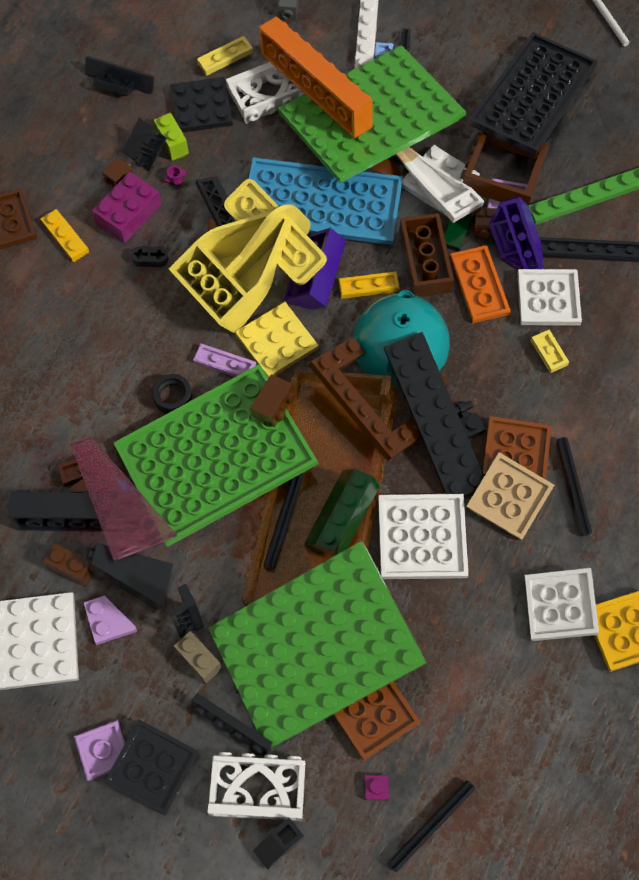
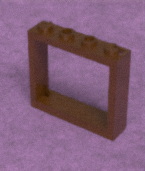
[460,131,549,206]

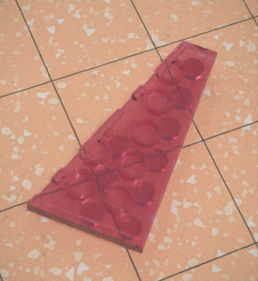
[70,437,177,561]

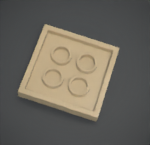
[466,452,554,540]

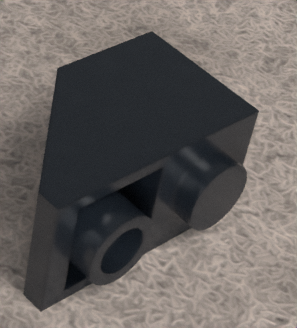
[253,817,304,870]

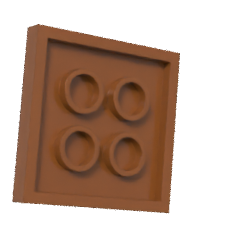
[482,416,552,480]
[333,682,421,761]

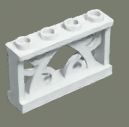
[226,62,305,123]
[208,752,306,821]

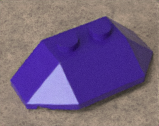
[489,197,544,269]

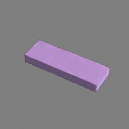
[193,343,257,377]

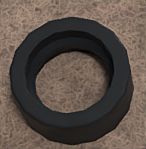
[152,374,192,414]

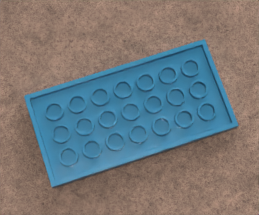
[249,158,403,245]

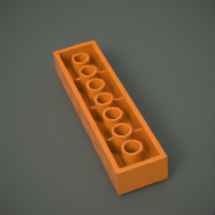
[259,16,373,138]

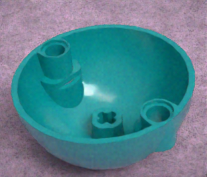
[352,290,450,387]

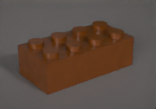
[399,213,454,297]

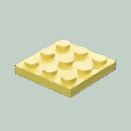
[235,302,319,378]

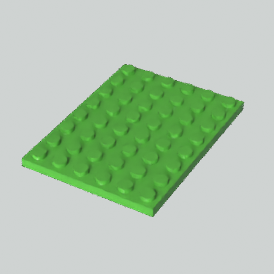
[278,45,466,183]
[114,364,318,547]
[208,541,427,748]

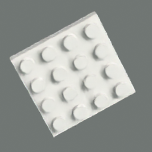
[378,494,468,579]
[0,592,79,690]

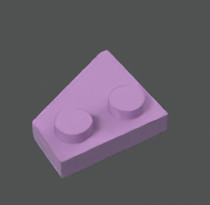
[84,596,137,645]

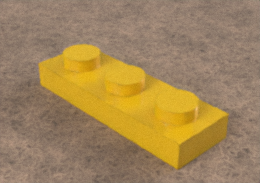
[41,209,89,262]

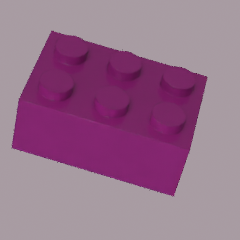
[92,172,162,243]

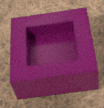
[365,775,389,800]

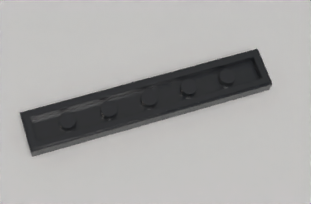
[539,237,639,262]

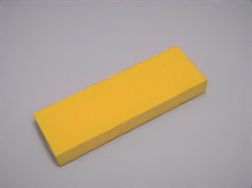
[338,271,400,299]

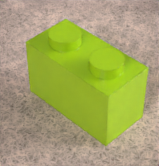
[154,113,189,161]

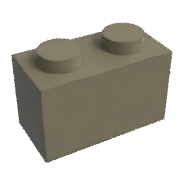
[174,631,222,684]

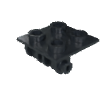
[123,118,167,171]

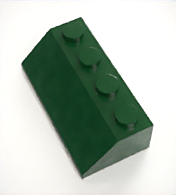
[304,469,380,557]

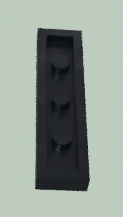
[191,693,273,756]

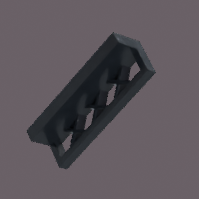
[195,176,236,227]
[168,583,204,639]

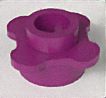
[164,166,186,185]

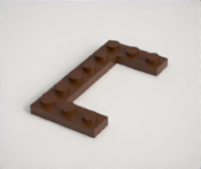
[308,337,421,461]

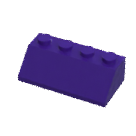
[283,227,346,310]

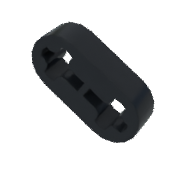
[131,246,169,267]

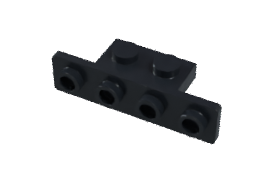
[85,56,154,96]

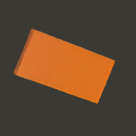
[449,245,511,324]

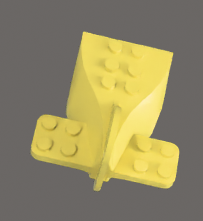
[169,179,327,334]

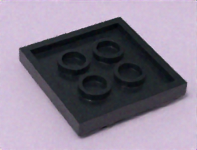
[170,77,233,133]
[104,719,199,816]

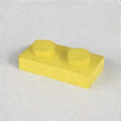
[531,330,569,373]

